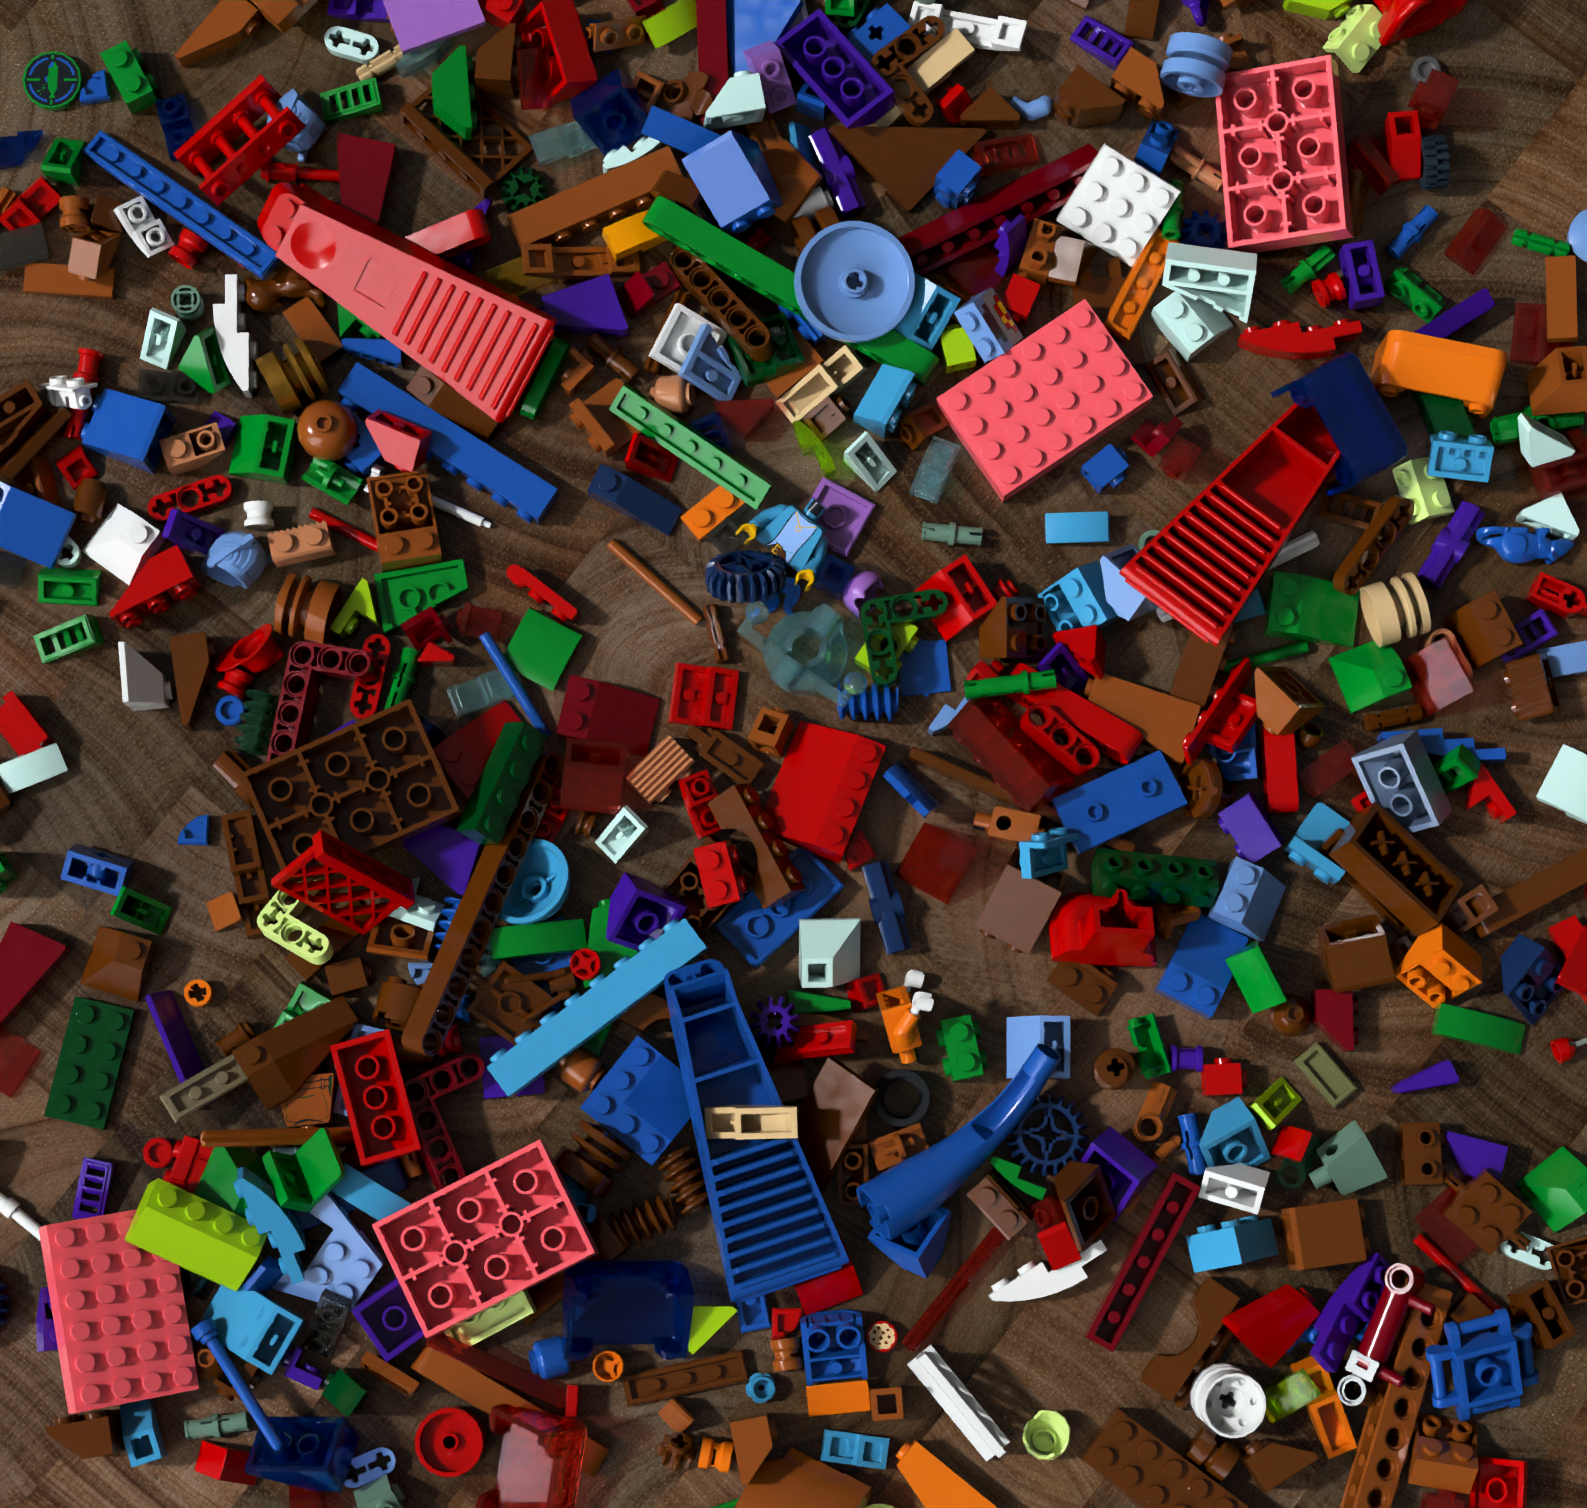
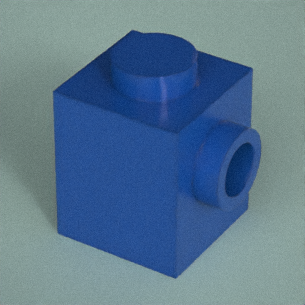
[1080,443,1129,494]

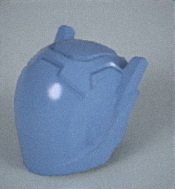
[267,87,326,162]
[200,531,273,589]

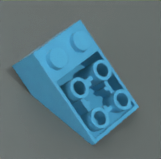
[199,1282,308,1375]

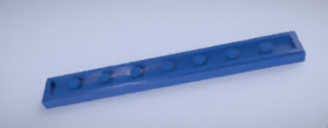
[82,130,281,281]

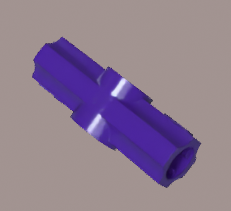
[809,127,866,218]
[1416,501,1485,591]

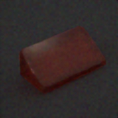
[1444,208,1506,275]

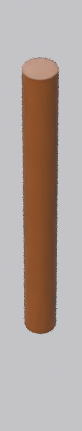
[607,538,704,626]

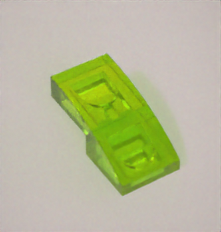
[792,420,836,478]
[1263,1368,1322,1424]

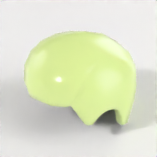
[1023,1410,1071,1460]

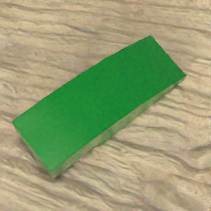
[489,919,588,961]
[1431,1003,1526,1055]

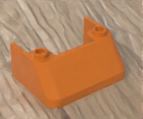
[1369,330,1508,419]

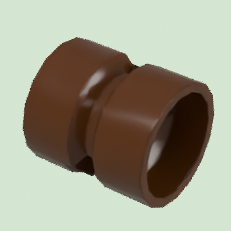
[1183,1424,1242,1483]

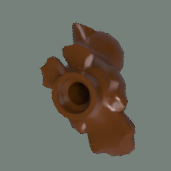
[245,261,327,312]

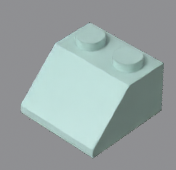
[703,70,766,131]
[1150,291,1234,362]

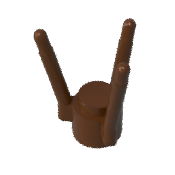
[504,966,576,1023]

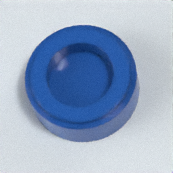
[215,695,247,727]

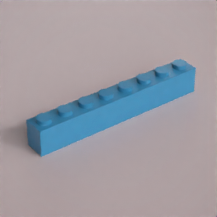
[487,918,709,1098]

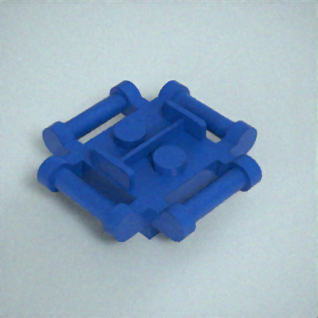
[1425,1308,1539,1422]

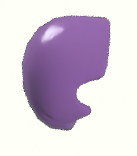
[843,571,884,619]

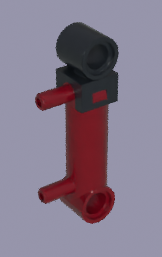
[1337,1263,1436,1407]

